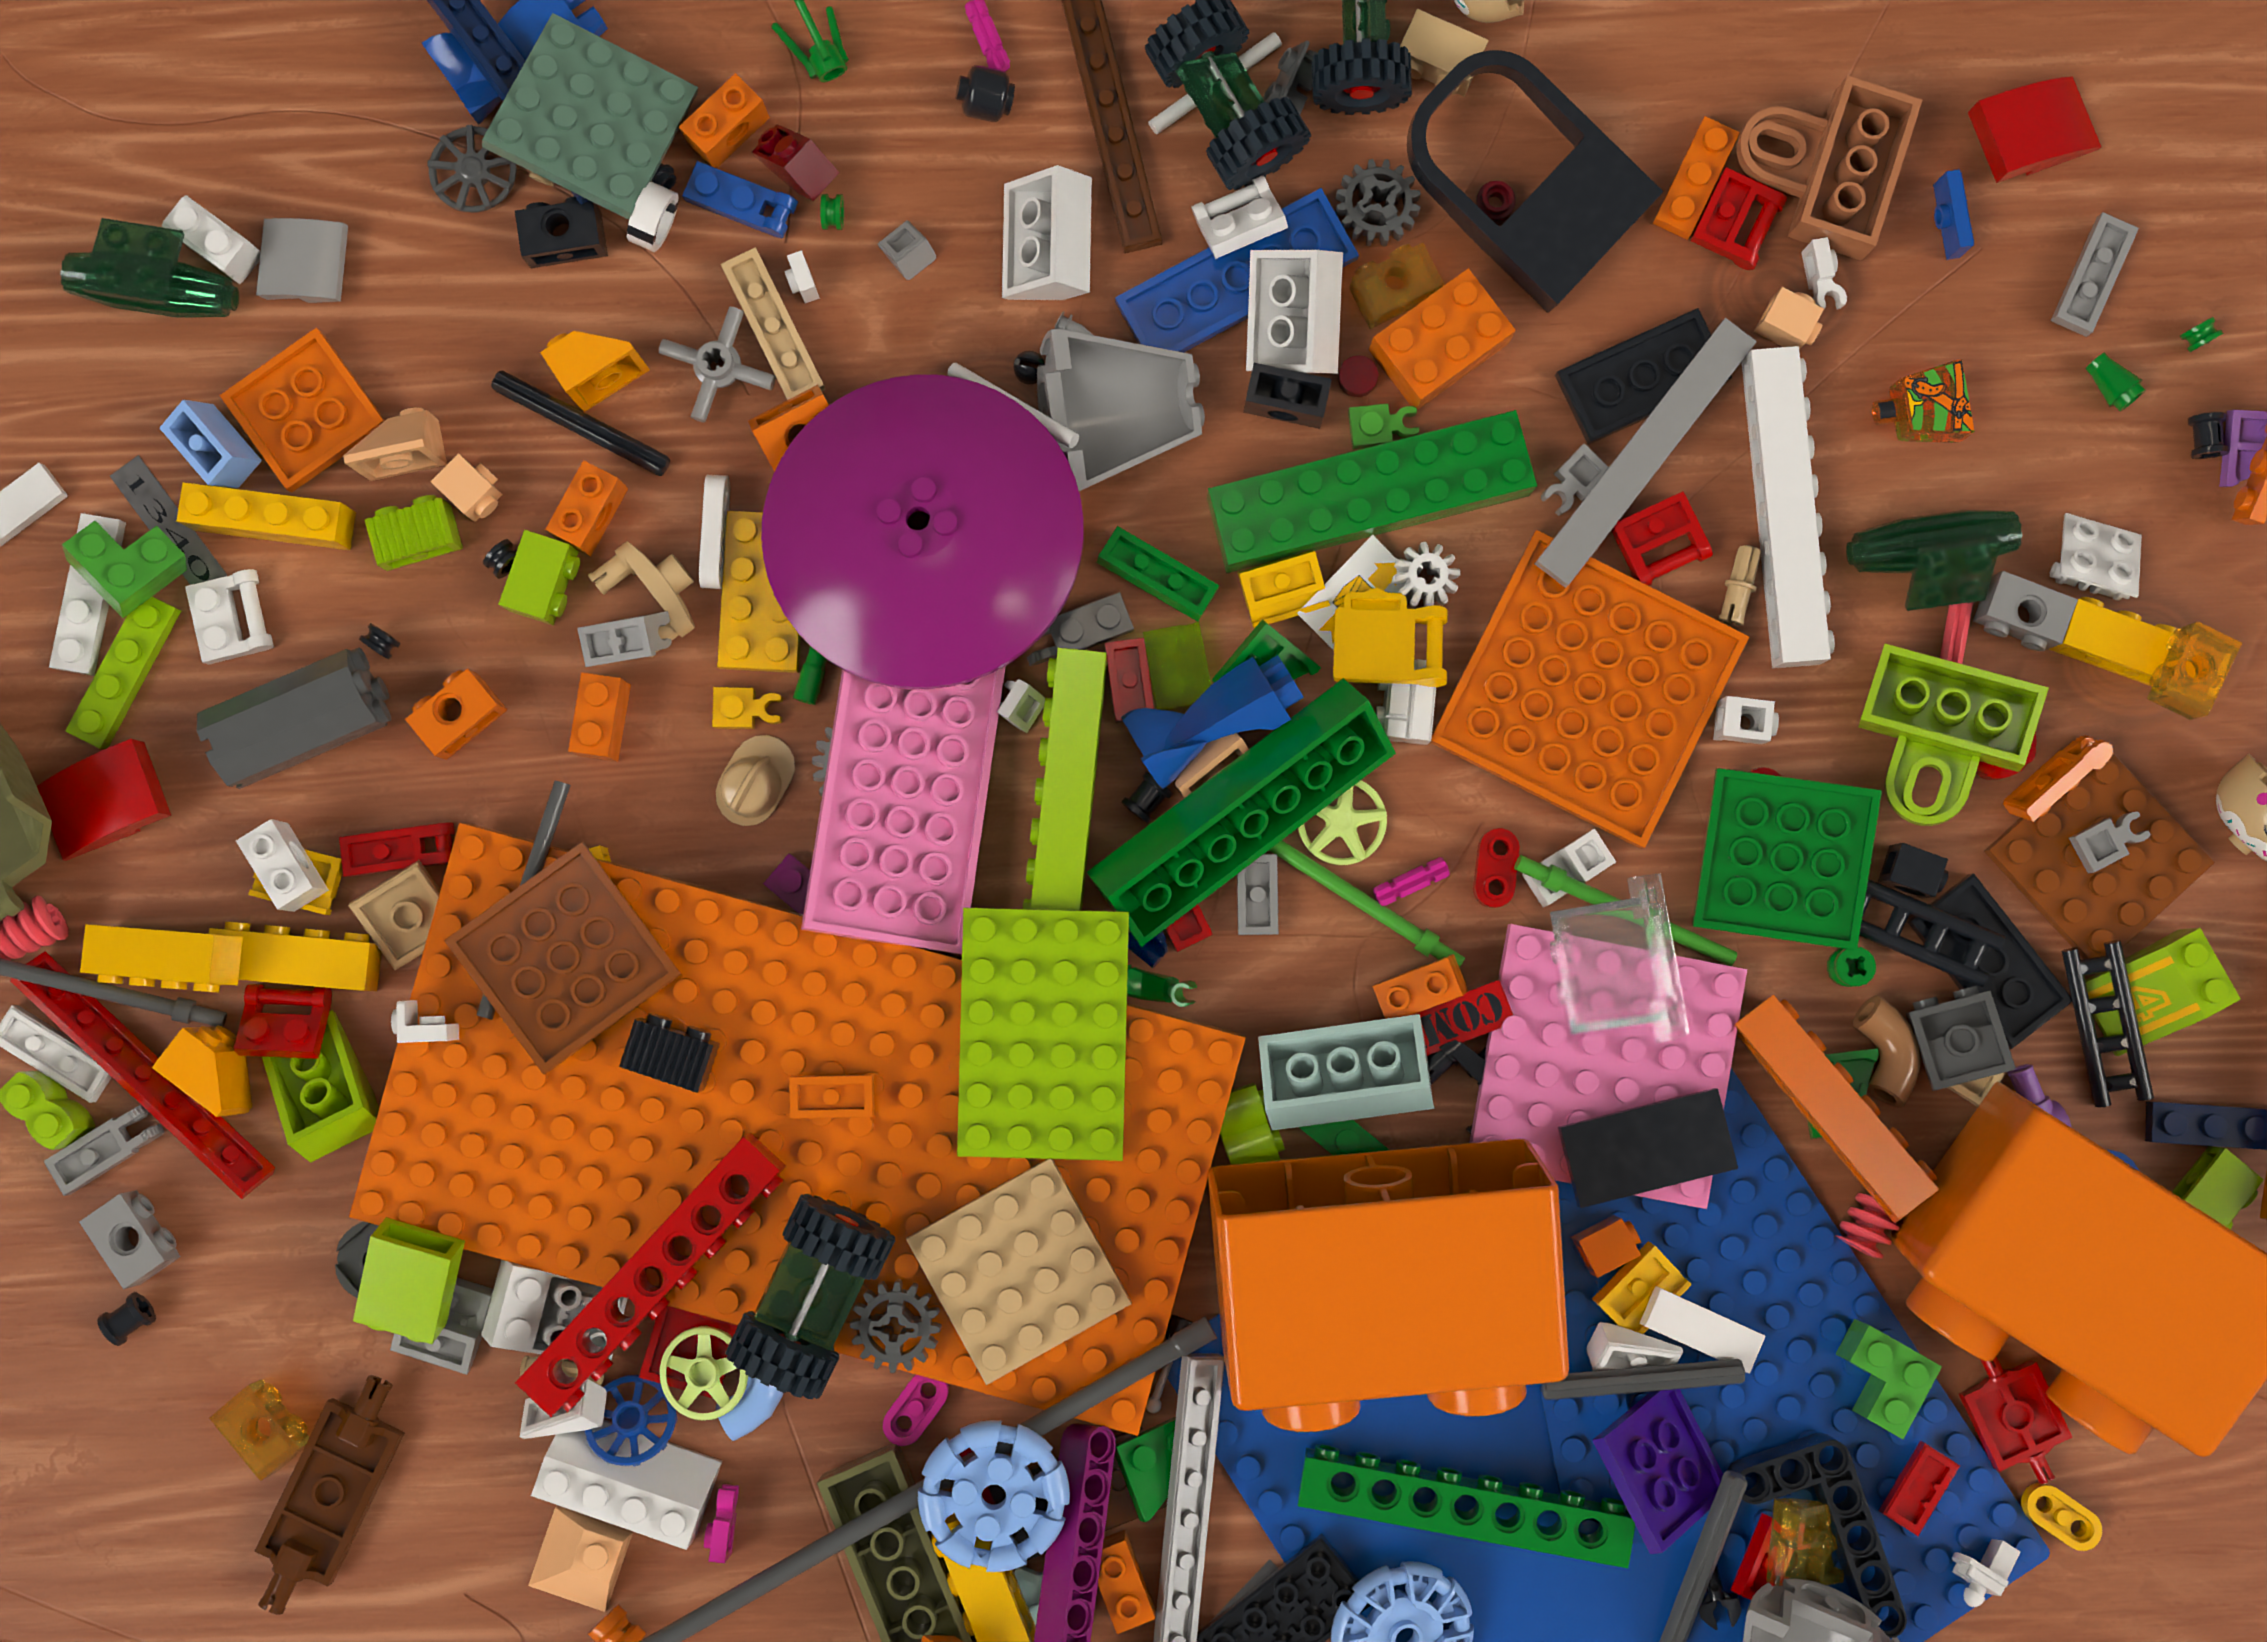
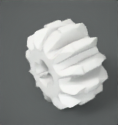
[1392,542,1461,608]

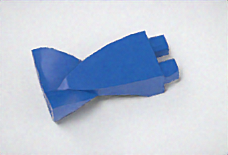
[422,0,608,124]
[1121,655,1304,789]

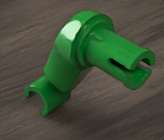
[1127,964,1197,1007]

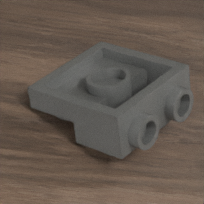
[1906,986,2016,1091]

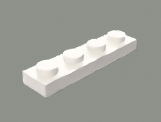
[49,513,126,676]

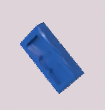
[1933,169,1974,260]

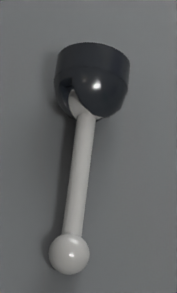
[1146,1314,1194,1413]

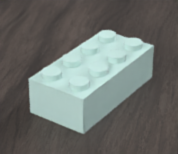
[1258,1014,1434,1130]

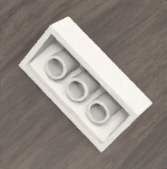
[531,1419,722,1550]

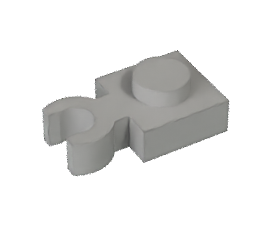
[1540,443,1609,516]
[2069,812,2151,873]

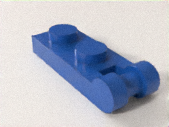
[682,161,798,239]

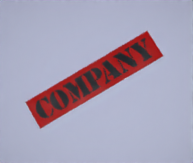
[1413,980,1514,1056]

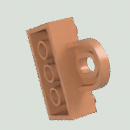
[1737,75,1923,261]

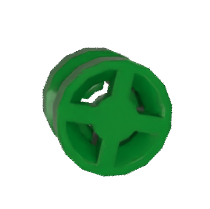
[1827,947,1876,987]

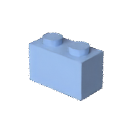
[159,400,262,488]

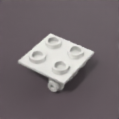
[2050,513,2142,601]

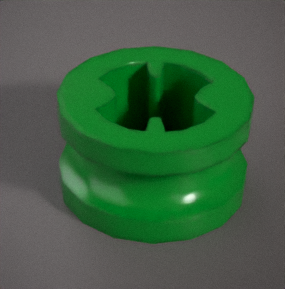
[820,194,844,230]
[2180,317,2224,353]

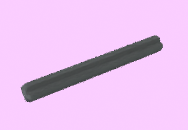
[1541,1359,1745,1400]
[1660,1470,1748,1642]

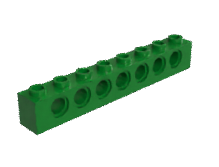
[1298,1444,1635,1569]

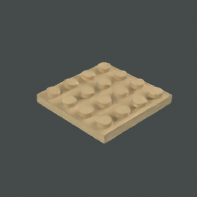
[906,1159,1132,1385]

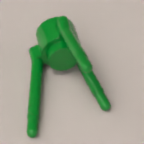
[772,0,849,83]

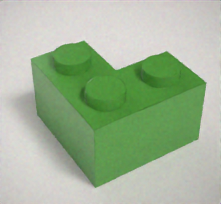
[62,521,187,618]
[1836,1319,1942,1439]

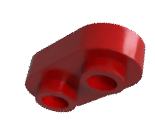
[1473,828,1520,908]

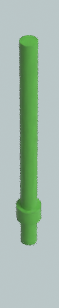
[1269,840,1465,968]
[1514,855,1737,966]

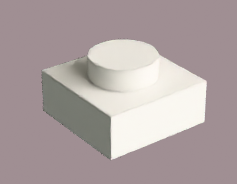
[784,250,820,304]

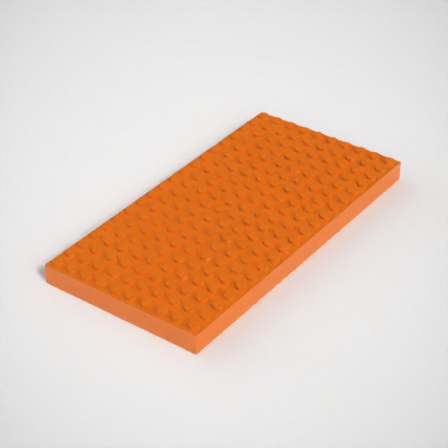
[349,823,1246,1436]

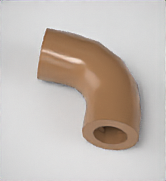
[1853,995,1920,1108]

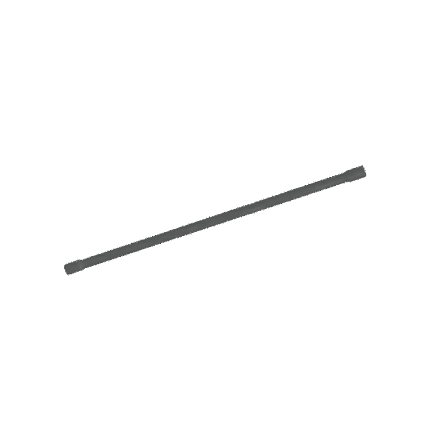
[639,1316,1217,1642]

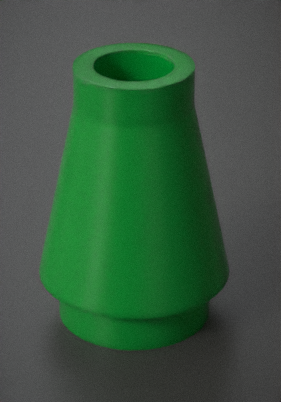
[2085,352,2146,412]

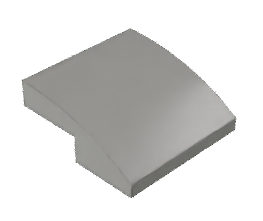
[256,218,348,303]
[390,1277,493,1375]

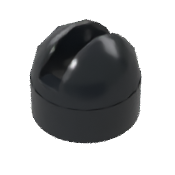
[1014,351,1045,384]

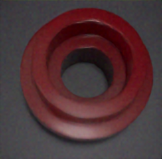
[1476,181,1516,221]

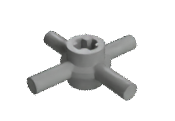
[659,306,776,423]

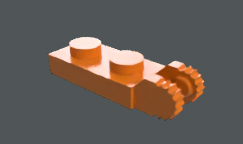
[2003,735,2114,822]

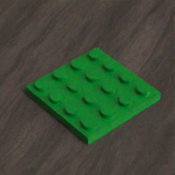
[1692,768,1882,950]

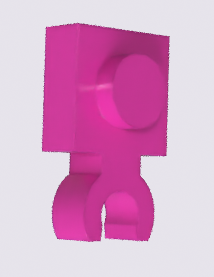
[704,1484,739,1564]

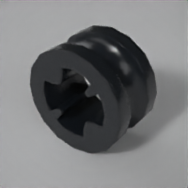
[483,539,517,579]
[359,623,401,659]

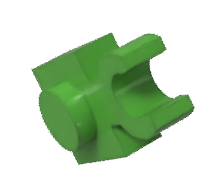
[1348,404,1419,450]

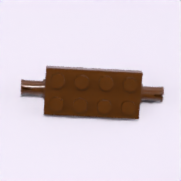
[254,1375,405,1615]

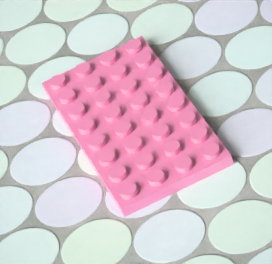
[801,666,1006,956]

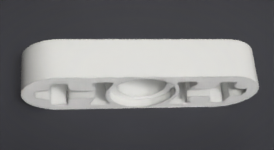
[699,474,730,589]

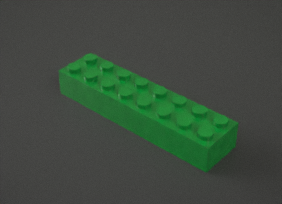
[1207,410,1537,574]
[1086,678,1396,947]

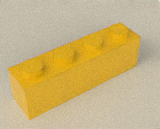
[176,482,356,550]
[2049,597,2230,703]
[209,921,382,991]
[80,924,243,993]
[931,1513,1036,1642]

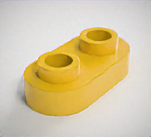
[2021,1482,2102,1551]

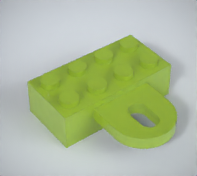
[1858,644,2049,826]

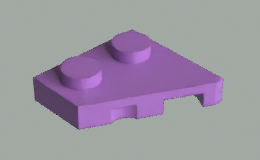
[2219,410,2267,487]

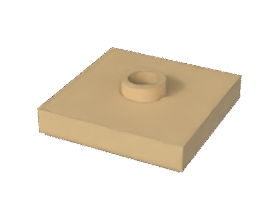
[348,860,440,970]

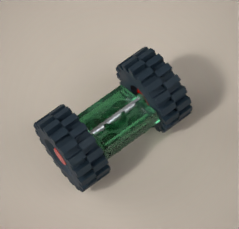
[1145,0,1311,190]
[1312,0,1412,115]
[725,1194,896,1399]

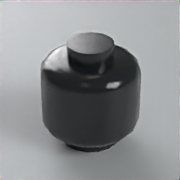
[955,65,1015,122]

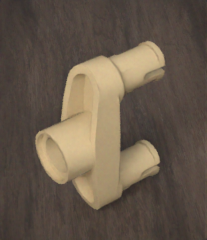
[588,541,695,657]

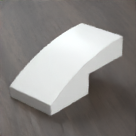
[1522,829,1616,908]

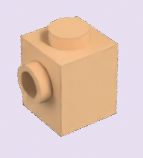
[1754,287,1824,349]
[430,453,503,522]

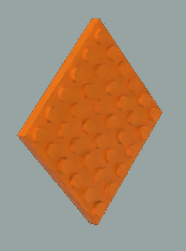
[1430,530,1749,849]

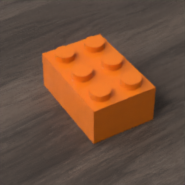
[1369,268,1516,410]

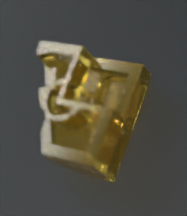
[1766,1498,1844,1586]

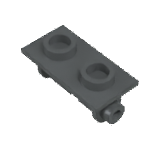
[1262,41,1318,114]

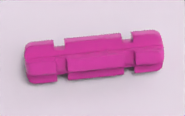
[965,0,1010,72]
[1373,857,1450,906]

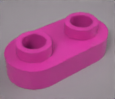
[883,1374,949,1446]

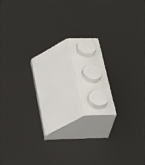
[1002,165,1092,300]
[1246,250,1343,374]

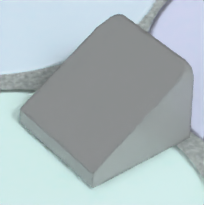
[878,220,936,280]

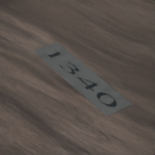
[110,455,227,585]

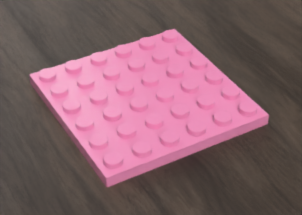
[1469,924,1747,1209]

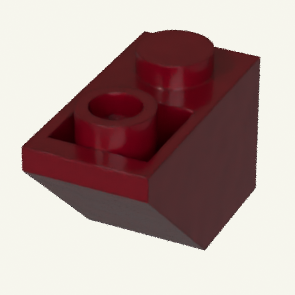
[751,124,840,201]

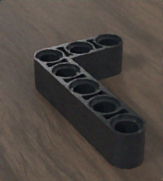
[1727,1433,1907,1638]

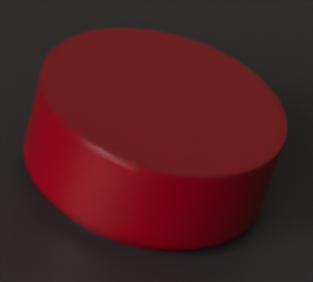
[1338,355,1378,397]

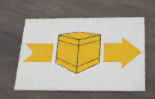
[1297,534,1413,650]

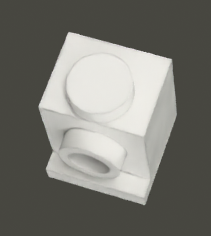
[1713,696,1779,744]

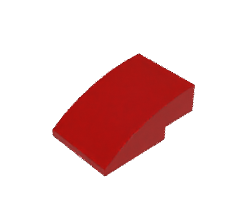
[1968,76,2101,183]
[37,739,172,861]

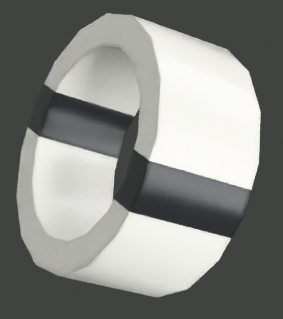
[627,182,679,252]

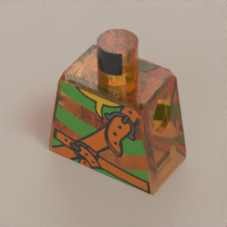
[1872,359,1975,443]

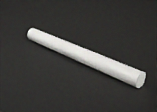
[1148,32,1282,135]
[948,362,1079,448]

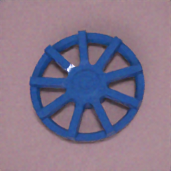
[585,1375,677,1467]

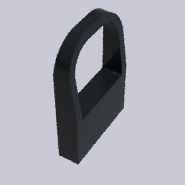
[1407,50,1664,313]

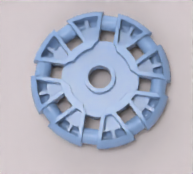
[918,1420,1070,1572]
[1331,1561,1474,1642]

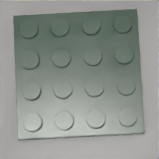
[482,13,698,220]

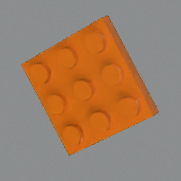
[219,327,385,493]

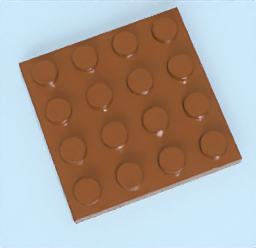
[1984,754,2215,959]
[444,842,682,1074]

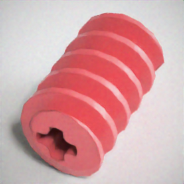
[0,895,69,961]
[1835,1193,1908,1259]

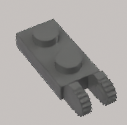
[1027,592,1134,666]

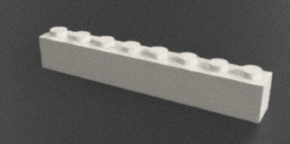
[1741,346,1835,669]

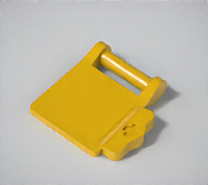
[1333,588,1448,687]

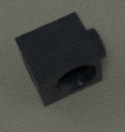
[1877,843,1948,899]

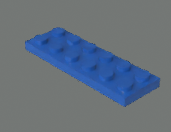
[1115,188,1359,353]

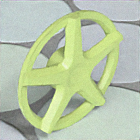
[1298,780,1387,865]
[660,1326,748,1420]

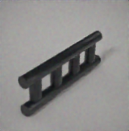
[1859,879,2006,988]
[2061,940,2154,1108]

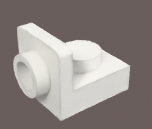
[391,1000,459,1043]

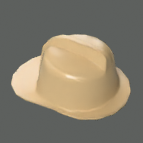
[716,735,795,826]

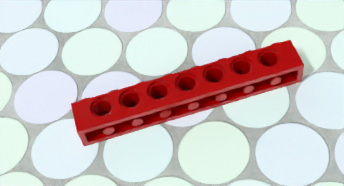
[515,1133,786,1417]

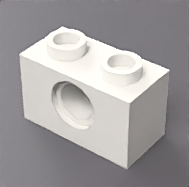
[236,819,329,912]

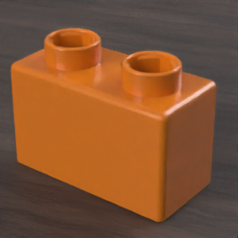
[1891,1082,2267,1457]
[1208,1138,1569,1432]

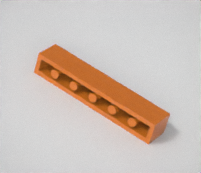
[1735,995,1939,1223]

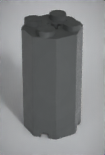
[197,647,391,789]

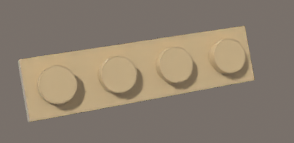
[720,247,826,400]

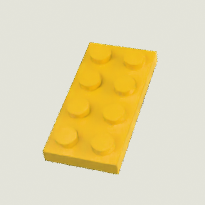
[717,511,801,673]

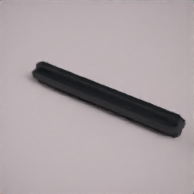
[491,370,670,476]

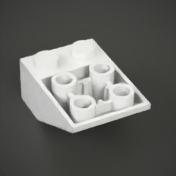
[481,1260,628,1360]

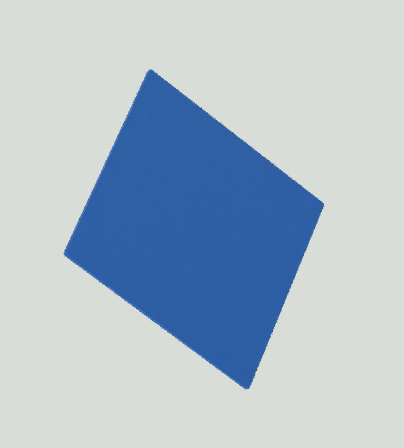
[1161,1068,2050,1642]

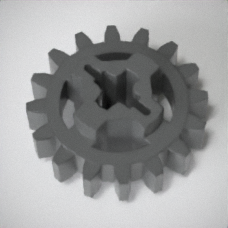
[1335,159,1421,247]
[850,1279,942,1373]

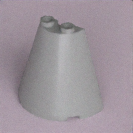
[1037,329,1205,491]
[1743,1579,1900,1642]

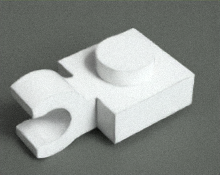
[1801,237,1847,309]

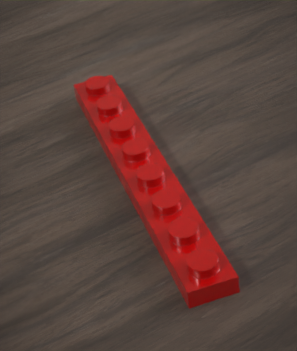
[10,951,275,1199]

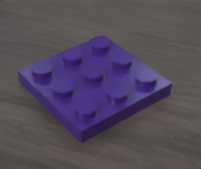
[1592,1389,1724,1554]

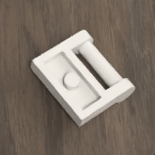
[1191,175,1288,259]
[185,569,274,665]

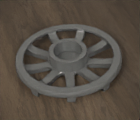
[427,125,517,213]

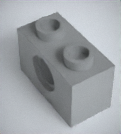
[1973,571,2078,651]
[79,1190,181,1289]

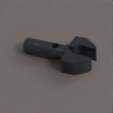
[1699,1565,1742,1630]

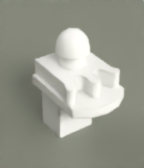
[1952,1539,2020,1607]

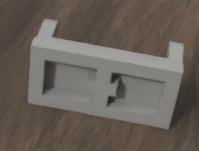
[577,611,672,667]

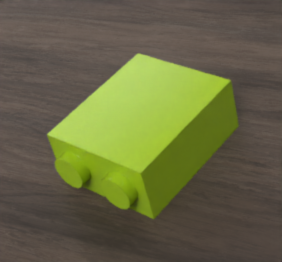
[353,1217,465,1344]

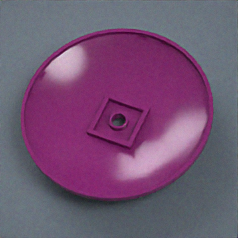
[761,374,1084,689]

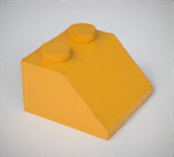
[540,331,650,412]
[152,1025,252,1117]

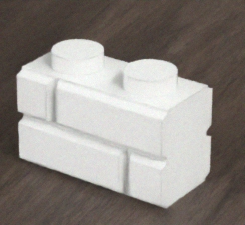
[162,195,261,284]
[1375,659,1436,745]

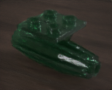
[60,218,239,318]
[1846,510,2022,611]

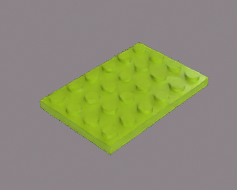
[957,907,1129,1161]

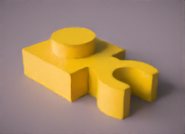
[712,687,783,729]

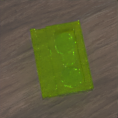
[1143,622,1211,710]

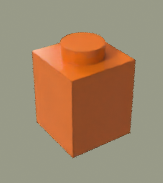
[1571,1215,1641,1278]

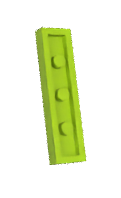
[65,596,181,750]

